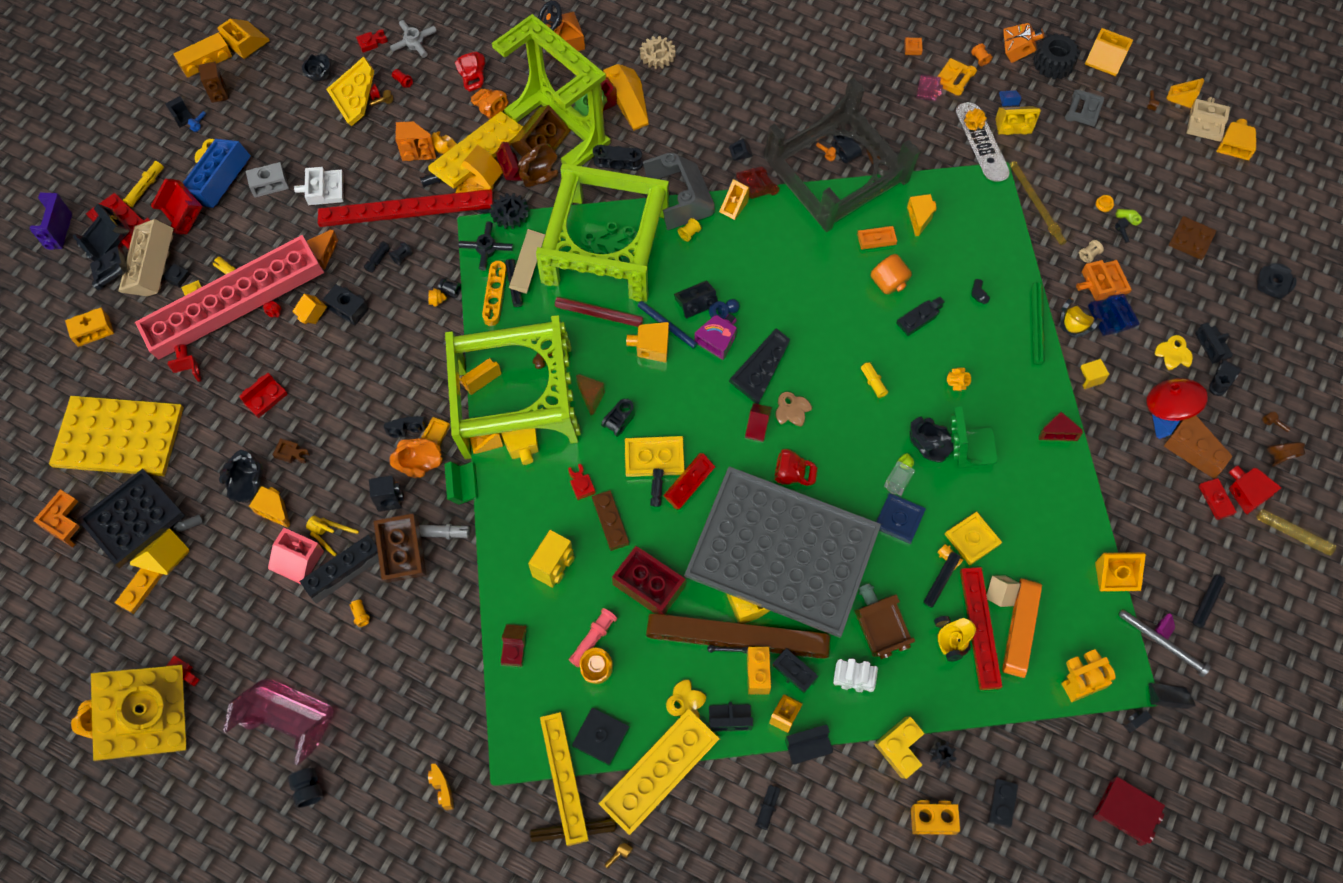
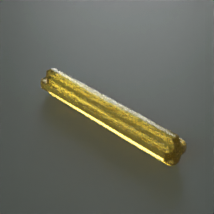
[1257,509,1336,556]

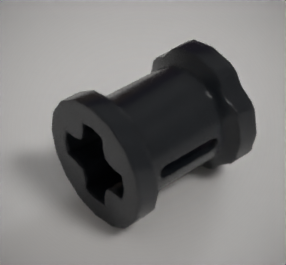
[389,241,413,265]
[438,278,461,298]

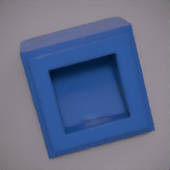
[999,90,1021,106]

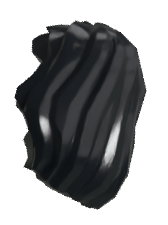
[909,416,954,462]
[219,450,263,503]

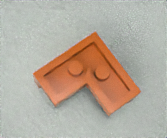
[33,489,80,548]

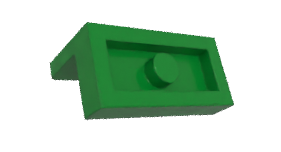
[444,462,478,505]

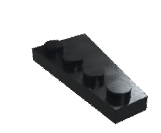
[729,328,790,404]

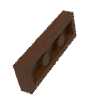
[592,490,629,551]

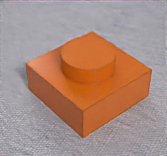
[904,37,922,55]

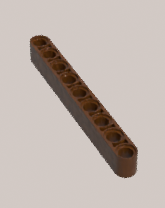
[646,614,831,659]

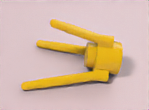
[306,515,359,557]

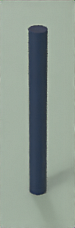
[638,301,698,349]

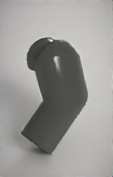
[173,514,203,532]

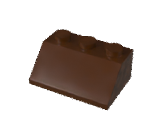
[510,105,571,157]

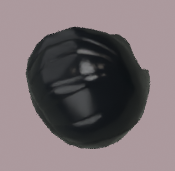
[302,53,332,81]

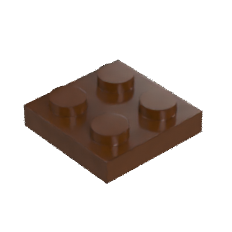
[1168,216,1217,260]

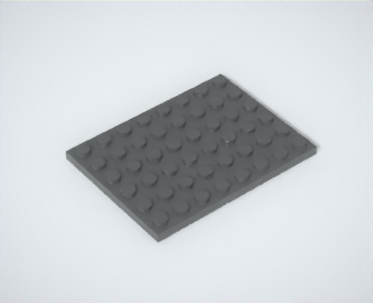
[684,467,881,638]

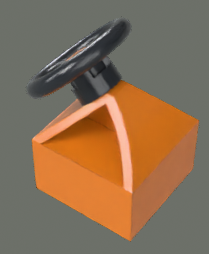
[538,0,585,58]

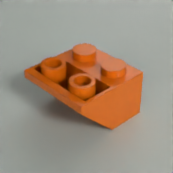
[396,121,436,161]

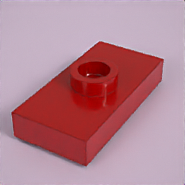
[1198,478,1237,520]

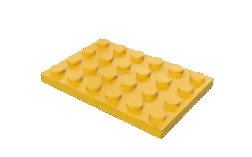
[49,396,184,476]

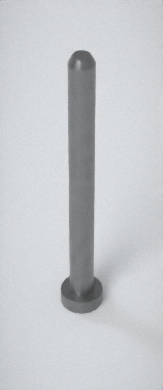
[1119,610,1211,677]

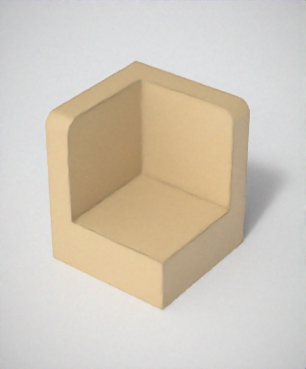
[987,576,1021,607]

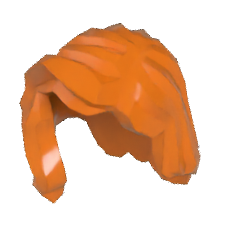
[390,438,442,478]

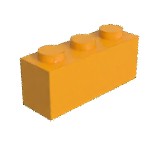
[174,32,232,78]

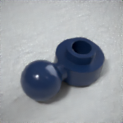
[709,299,740,319]

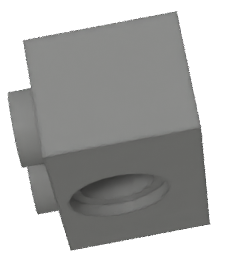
[246,162,289,198]

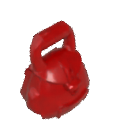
[455,52,485,92]
[775,449,818,486]

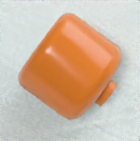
[870,254,912,294]

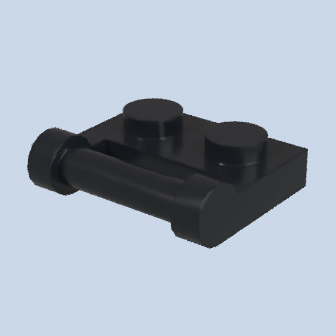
[90,246,128,291]

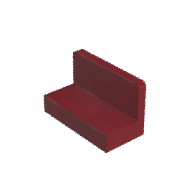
[495,142,522,181]

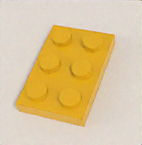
[625,436,684,477]

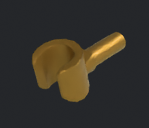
[369,90,393,106]
[604,843,632,869]

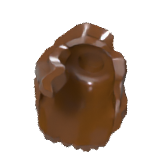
[518,143,558,187]

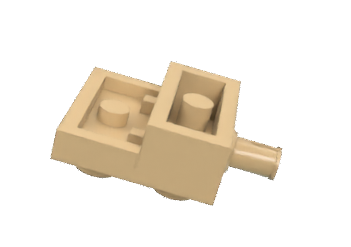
[1186,97,1230,142]

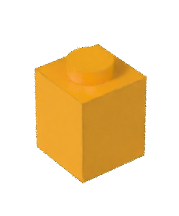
[293,294,327,324]

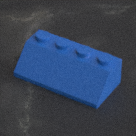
[183,139,251,208]

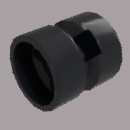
[288,768,324,808]

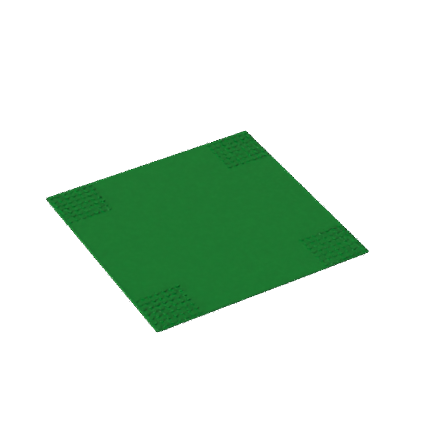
[457,162,1158,786]

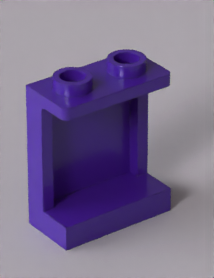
[30,192,72,250]

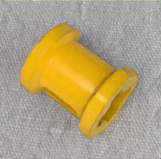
[678,218,701,242]

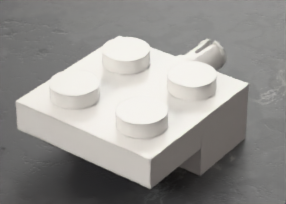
[294,167,343,205]

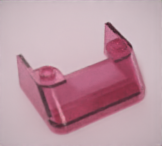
[223,679,334,765]

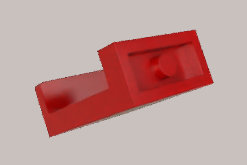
[151,178,203,234]

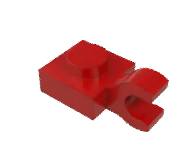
[165,655,200,687]

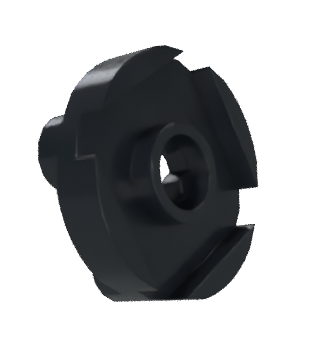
[1257,263,1297,299]

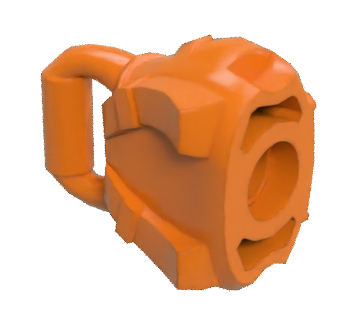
[471,89,508,119]

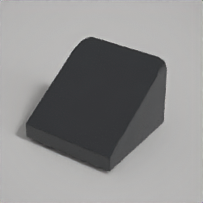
[729,138,753,161]

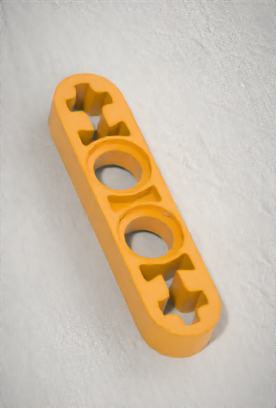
[482,261,507,326]

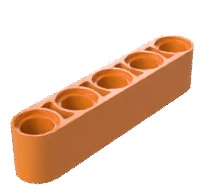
[1002,578,1042,678]

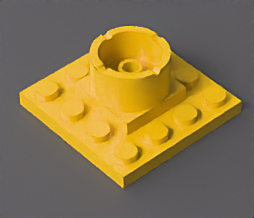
[91,665,186,761]

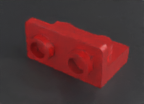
[239,373,288,419]

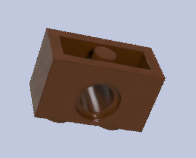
[198,62,228,103]

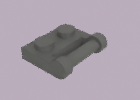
[1065,90,1105,127]

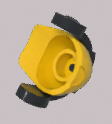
[1060,297,1102,338]
[934,616,976,662]

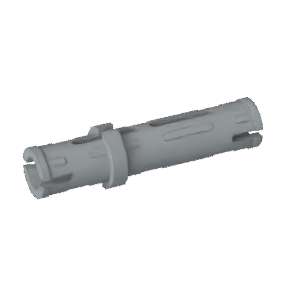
[419,524,470,539]

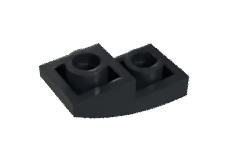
[383,416,427,438]

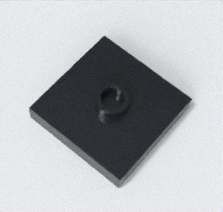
[572,708,629,766]

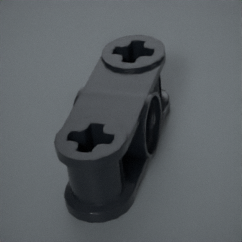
[593,145,643,171]

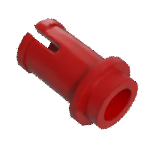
[392,69,413,88]

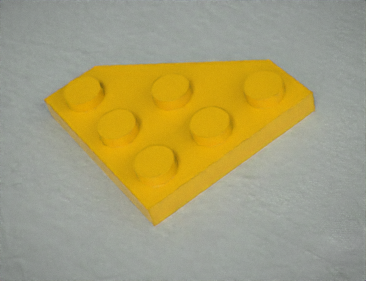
[326,57,374,126]

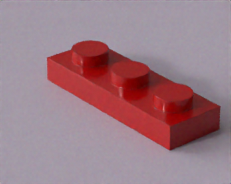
[663,453,715,509]

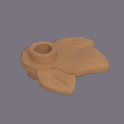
[776,392,812,427]

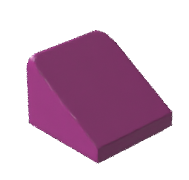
[1154,613,1175,640]

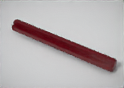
[555,297,643,327]

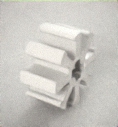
[833,659,878,692]

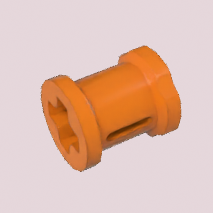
[971,43,992,66]

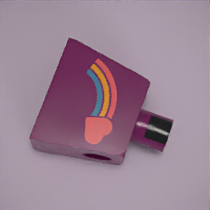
[695,314,737,360]

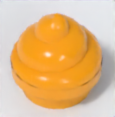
[429,288,447,307]

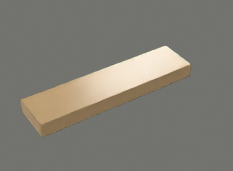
[509,229,545,294]

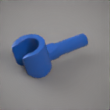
[188,111,206,132]

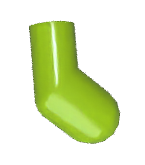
[1116,209,1142,226]

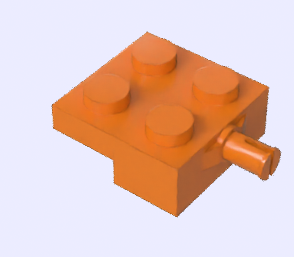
[1076,260,1132,301]

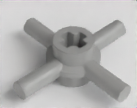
[390,20,437,58]

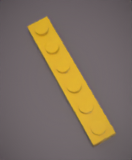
[540,712,589,847]

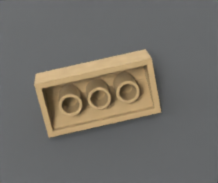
[119,219,174,296]

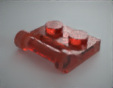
[736,167,779,198]

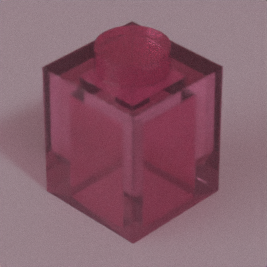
[916,74,943,101]

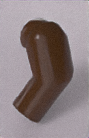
[533,348,553,369]

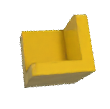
[1080,359,1110,389]

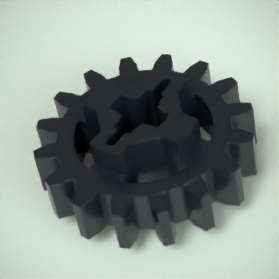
[490,193,529,229]

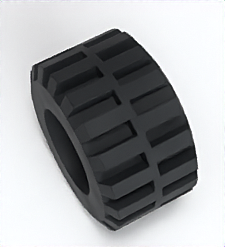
[1033,33,1080,79]

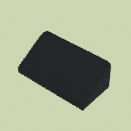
[1149,683,1196,709]

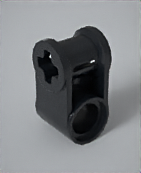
[832,130,862,163]
[1209,359,1242,396]
[601,399,635,437]

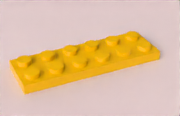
[428,111,523,189]
[599,709,719,835]

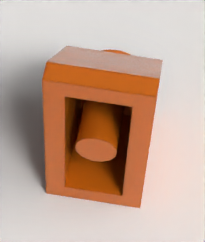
[307,230,338,269]

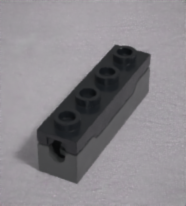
[299,535,379,604]

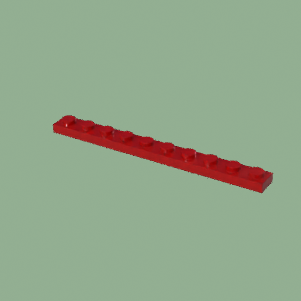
[318,189,493,227]

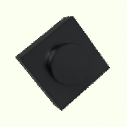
[163,263,190,288]
[1124,710,1152,733]

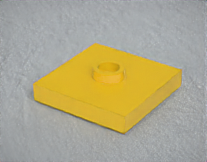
[945,512,1002,565]

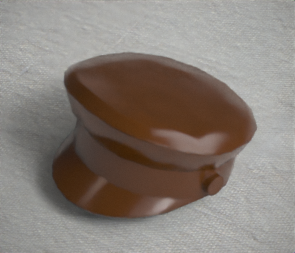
[1267,442,1305,467]

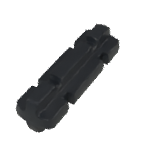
[364,241,390,273]
[650,468,664,507]

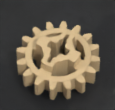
[640,36,676,69]

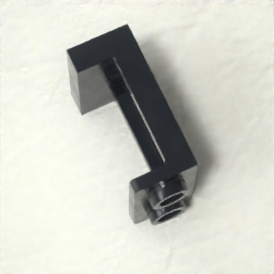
[73,204,129,261]

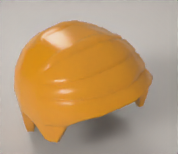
[579,648,613,684]

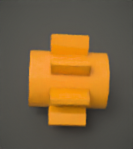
[964,108,987,131]
[947,368,971,391]

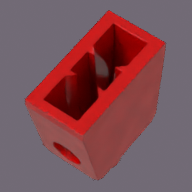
[1229,465,1281,515]

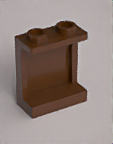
[854,594,915,659]

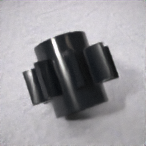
[929,742,957,769]

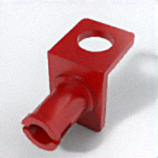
[167,344,201,382]

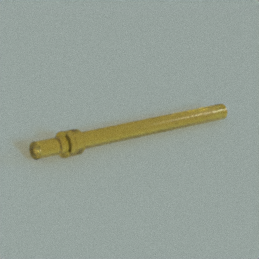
[1010,161,1067,245]

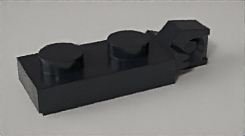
[896,297,945,336]

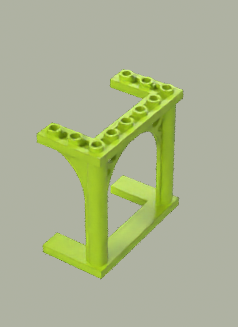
[492,14,611,166]
[536,163,669,302]
[445,315,581,459]

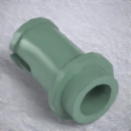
[859,583,878,605]

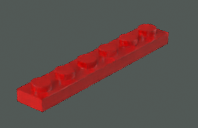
[960,567,1002,690]

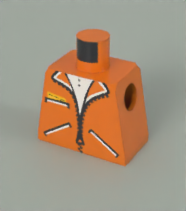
[1003,23,1045,63]

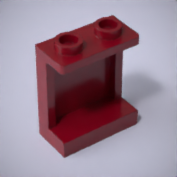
[1092,777,1165,846]

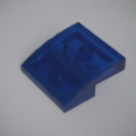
[1088,294,1140,336]

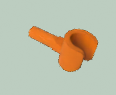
[816,142,836,161]

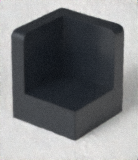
[165,96,194,128]

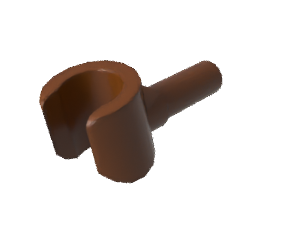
[1147,90,1160,111]
[1262,412,1290,432]

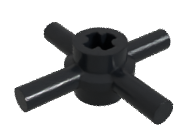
[459,221,513,271]

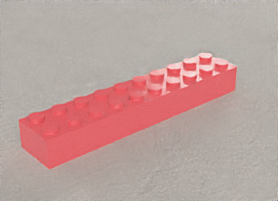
[135,235,324,360]

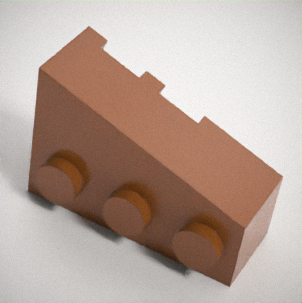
[1164,416,1232,479]

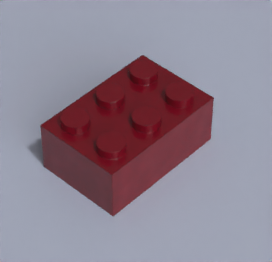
[612,546,686,615]

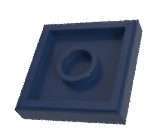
[877,493,926,544]

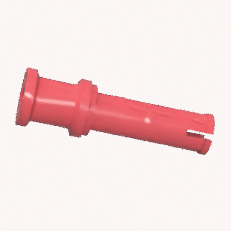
[568,608,617,668]

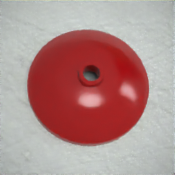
[1147,378,1208,421]

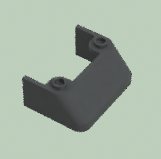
[643,153,715,230]

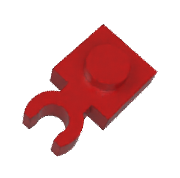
[356,30,388,53]
[568,464,596,500]

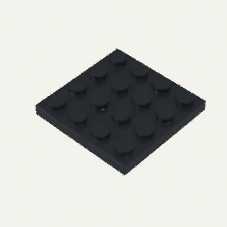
[77,468,185,569]

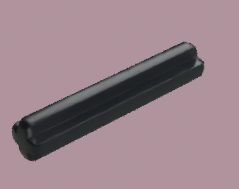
[505,258,523,307]
[924,552,961,608]
[1192,574,1226,628]

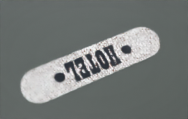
[956,102,1010,181]

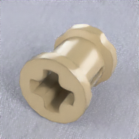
[1079,240,1104,263]

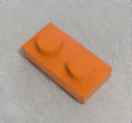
[857,226,897,250]

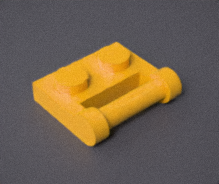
[934,58,977,96]

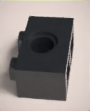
[322,284,369,326]
[369,475,404,512]

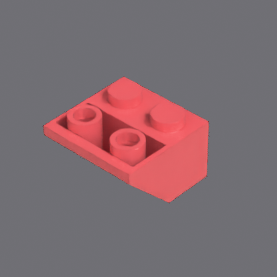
[268,528,324,584]

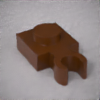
[272,438,310,464]

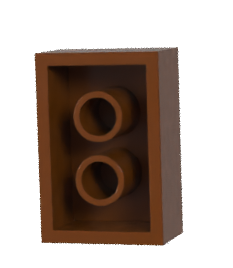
[373,514,427,583]

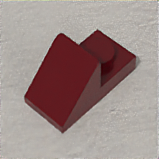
[501,624,527,667]

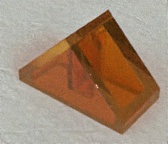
[576,374,605,415]

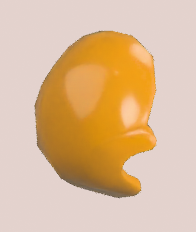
[431,131,457,154]

